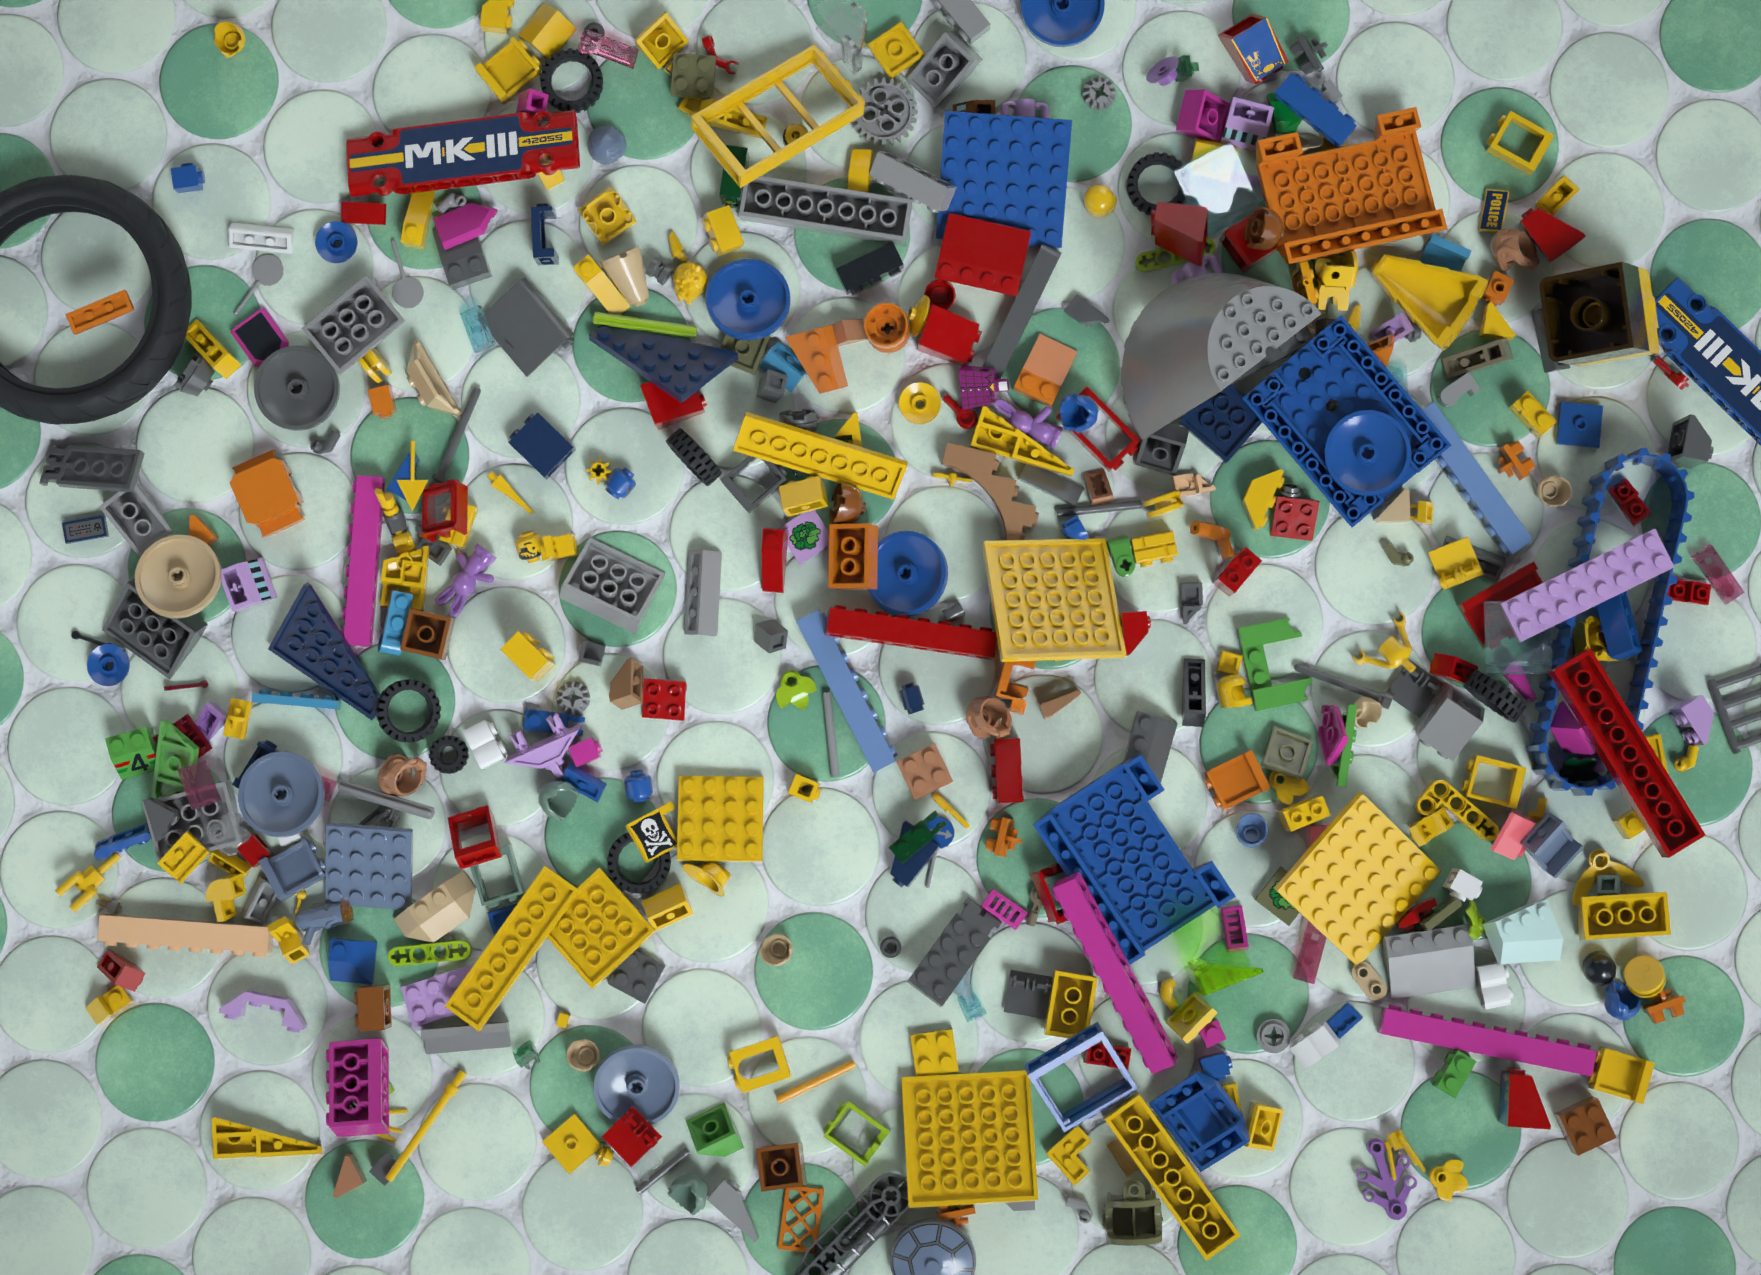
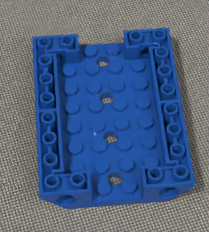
[1242,315,1452,528]

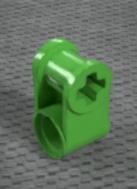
[1106,534,1135,577]

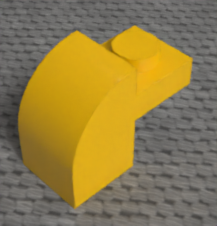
[539,533,579,561]
[1408,806,1454,847]
[206,873,246,922]
[267,916,311,965]

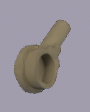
[1026,886,1051,927]

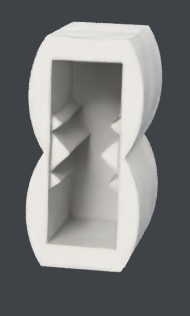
[463,720,507,769]
[1475,962,1513,1009]
[1289,1021,1341,1069]

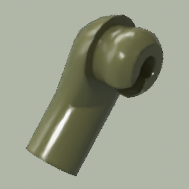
[1383,543,1414,567]

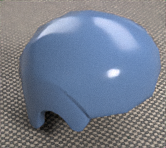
[1236,813,1268,848]

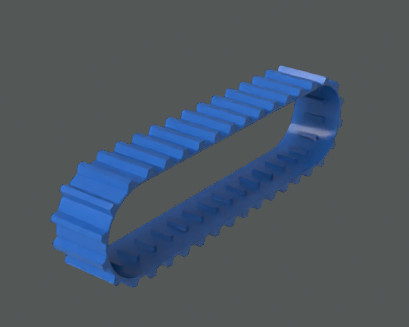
[1527,448,1694,796]

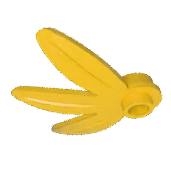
[1573,849,1645,906]

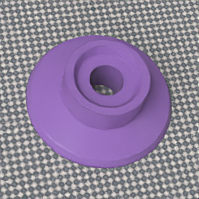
[1146,56,1179,86]

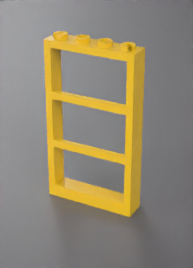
[691,44,865,188]

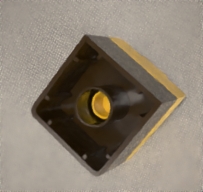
[1539,262,1659,367]

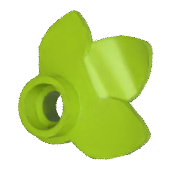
[776,670,817,710]
[1465,900,1486,940]

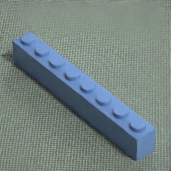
[1422,402,1533,556]
[796,609,898,773]

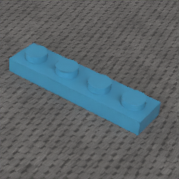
[251,690,341,710]

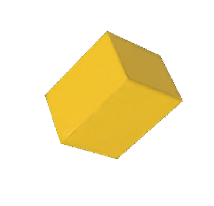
[556,1012,571,1028]

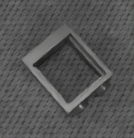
[721,456,787,514]

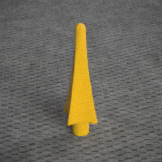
[487,471,534,514]

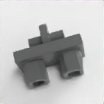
[1290,35,1328,75]

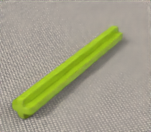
[593,312,697,338]

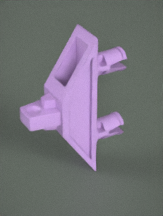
[504,713,582,779]

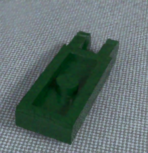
[888,810,947,864]

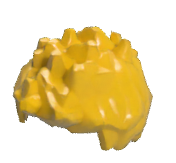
[673,261,707,305]

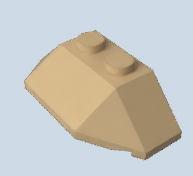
[406,339,462,417]
[393,871,476,943]

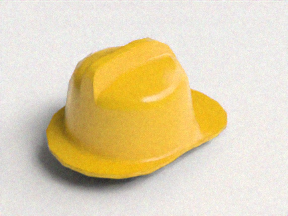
[682,862,731,897]

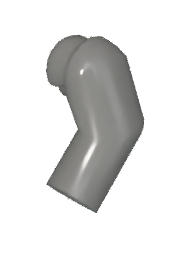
[435,193,467,214]
[1065,1196,1092,1223]

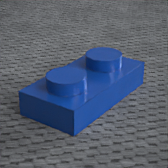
[561,764,607,803]

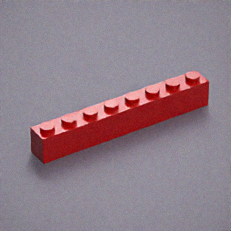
[825,605,997,660]

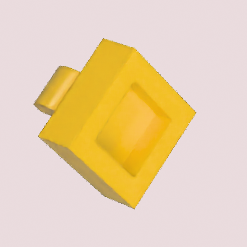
[1410,501,1434,525]

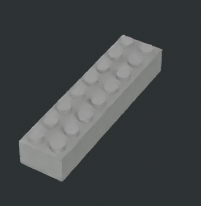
[739,176,912,246]

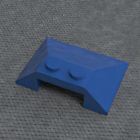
[1149,1071,1250,1172]

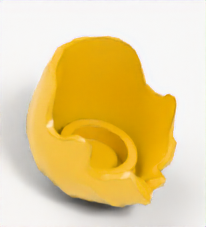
[214,21,246,58]

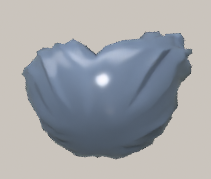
[587,126,626,164]

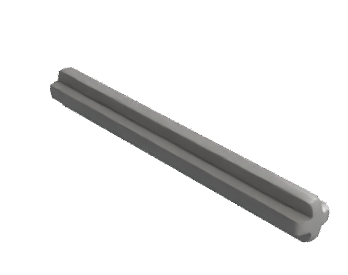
[338,780,435,819]

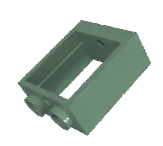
[470,844,525,908]

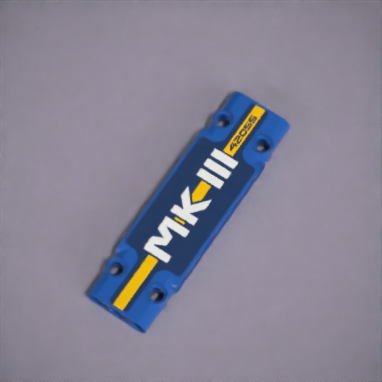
[1655,277,1761,446]

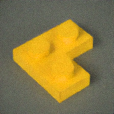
[1046,1125,1092,1186]

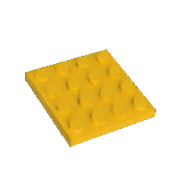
[677,776,764,862]
[547,868,656,989]

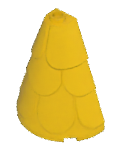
[1371,254,1488,351]

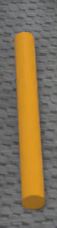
[776,1060,856,1104]

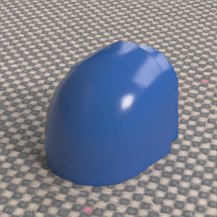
[1061,515,1089,540]

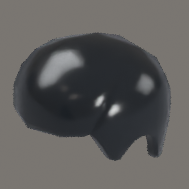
[1582,951,1616,986]

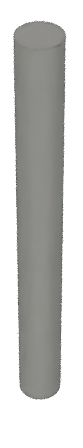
[823,692,839,777]

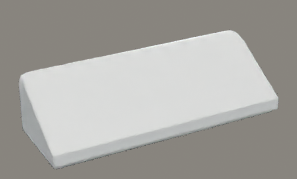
[228,223,294,254]

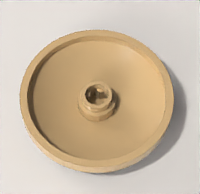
[135,535,222,618]

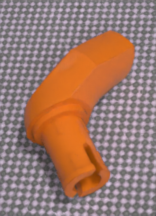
[1190,521,1235,560]

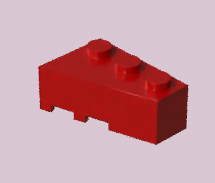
[990,738,1024,803]

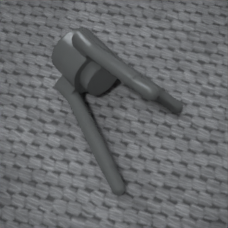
[358,805,400,827]

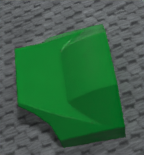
[1266,93,1302,136]

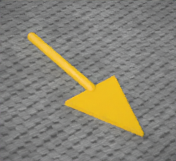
[397,440,428,512]

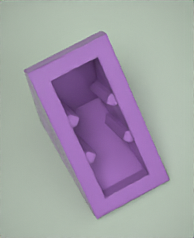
[195,702,227,741]

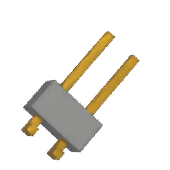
[95,896,122,914]

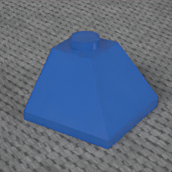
[328,938,377,985]

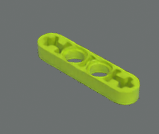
[1135,238,1216,273]
[388,940,472,966]

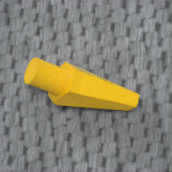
[668,231,689,263]
[1347,305,1361,334]

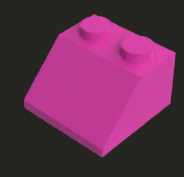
[1176,89,1230,142]

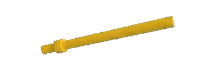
[385,1070,467,1183]

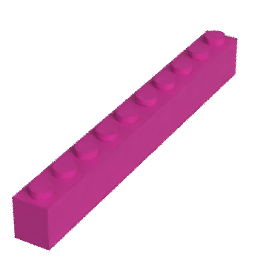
[1053,871,1178,1074]
[1377,1004,1597,1077]

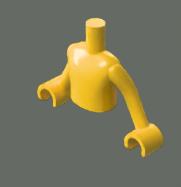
[1352,612,1416,673]

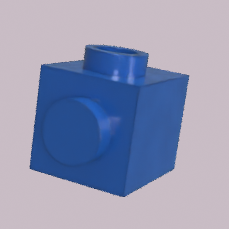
[171,163,205,193]
[1198,1051,1233,1081]

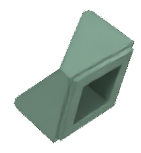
[1597,875,1621,896]

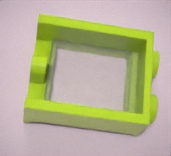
[823,1100,891,1167]

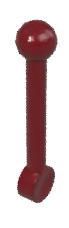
[164,680,208,691]

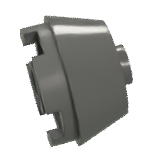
[174,354,215,396]
[778,409,819,433]

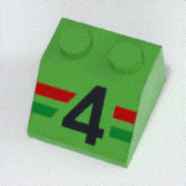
[105,727,157,780]

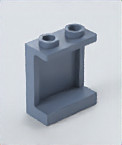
[1521,812,1583,878]
[258,837,326,901]

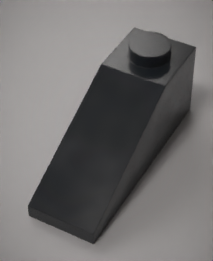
[1182,658,1206,727]

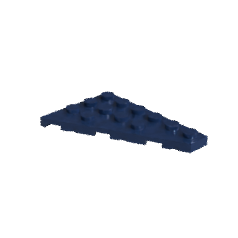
[589,325,738,403]
[268,582,381,720]

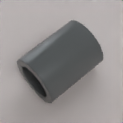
[942,602,965,623]

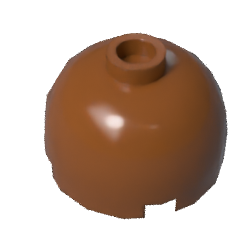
[1245,206,1284,250]
[829,482,866,524]

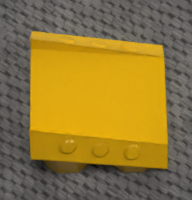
[577,186,637,245]
[1573,616,1623,661]

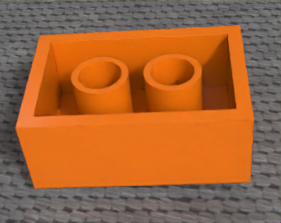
[828,523,878,590]

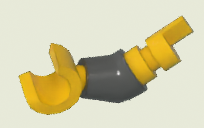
[374,488,416,556]

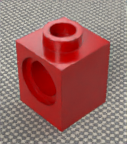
[236,834,273,867]

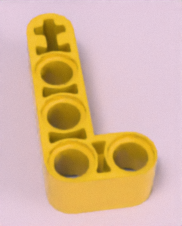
[1414,780,1499,841]

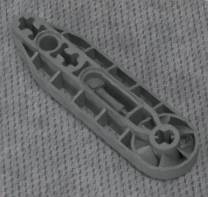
[794,1172,909,1275]

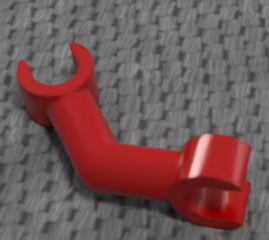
[702,36,740,74]

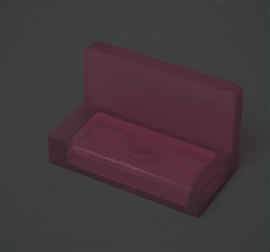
[177,761,220,810]

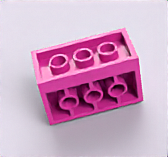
[326,1038,390,1137]

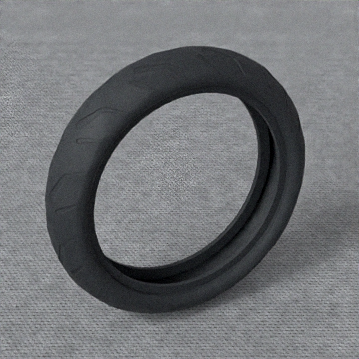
[0,175,192,425]

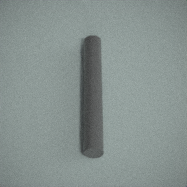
[635,1148,690,1195]

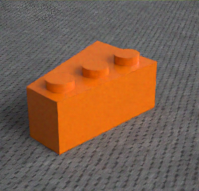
[785,325,848,394]

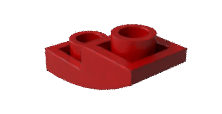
[341,202,387,225]
[1608,478,1651,527]
[1667,579,1711,606]
[1396,897,1438,931]
[1083,1043,1132,1070]

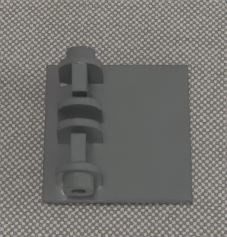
[1387,659,1444,718]
[1004,970,1053,1019]

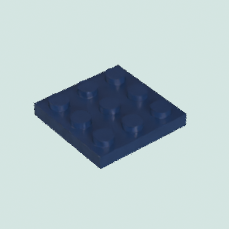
[1178,384,1262,463]

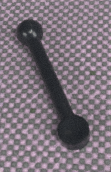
[71,631,112,645]

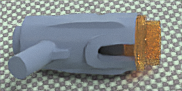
[295,902,354,945]

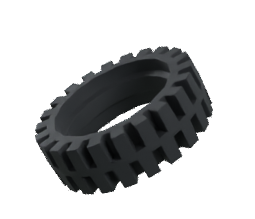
[540,48,603,113]
[1127,152,1190,216]
[666,428,722,486]
[1463,670,1526,723]
[376,679,441,743]
[607,832,671,893]

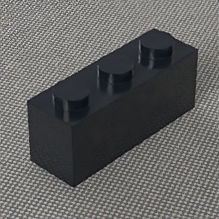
[836,242,904,295]

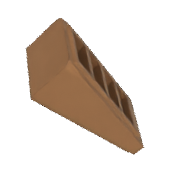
[1039,689,1081,720]

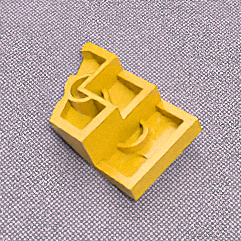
[380,546,429,611]

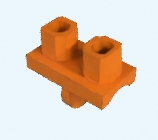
[1497,441,1535,481]
[985,817,1022,857]
[1642,989,1686,1024]
[936,1204,976,1228]

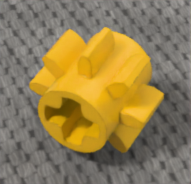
[586,458,612,485]

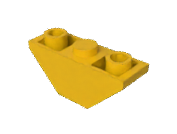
[1242,469,1285,531]

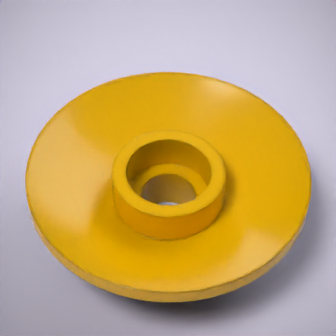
[907,295,930,337]
[899,382,941,425]

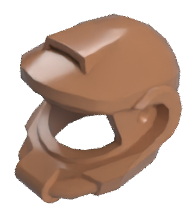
[1490,228,1540,272]
[965,696,1012,739]
[377,753,427,797]

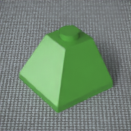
[686,1103,744,1157]

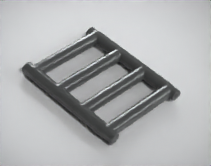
[1707,663,1761,754]

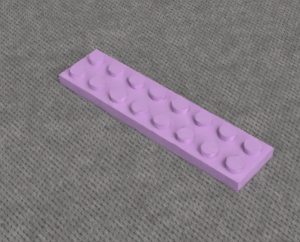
[1499,529,1674,643]

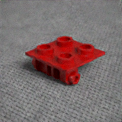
[1271,496,1320,541]
[642,678,687,721]
[602,1106,662,1167]

